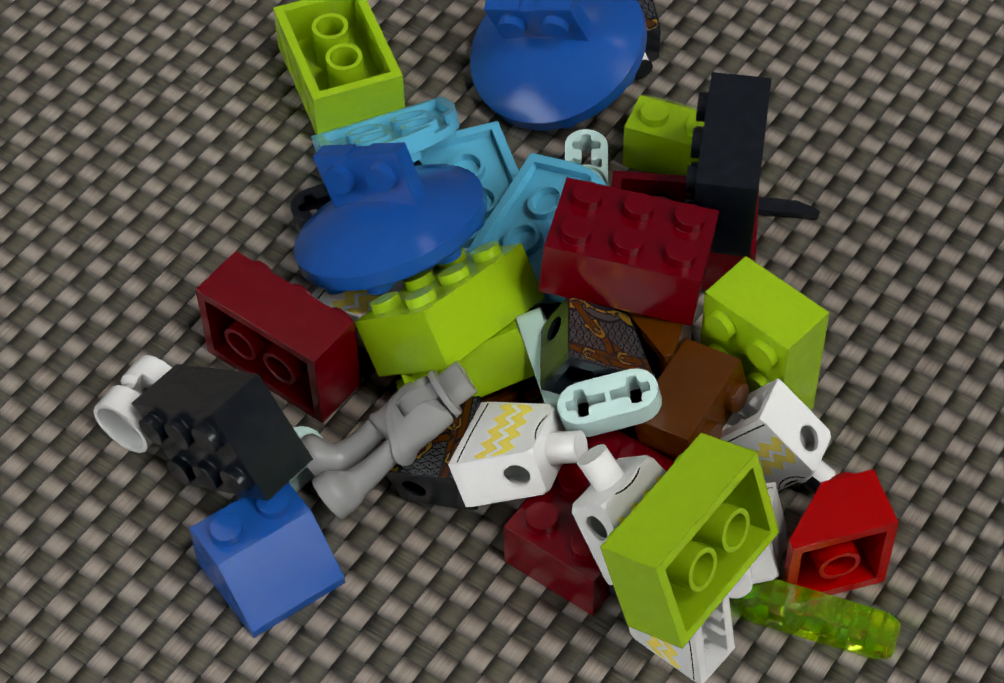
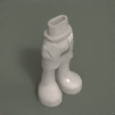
[301,361,477,519]

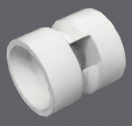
[93,355,172,453]

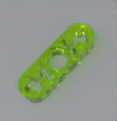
[737,579,901,659]

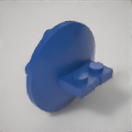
[470,0,647,130]
[294,142,487,295]

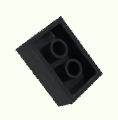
[685,72,772,257]
[131,364,313,501]

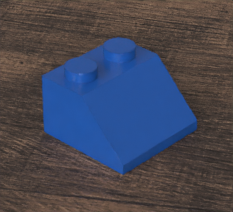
[189,482,346,638]

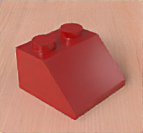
[779,469,899,608]

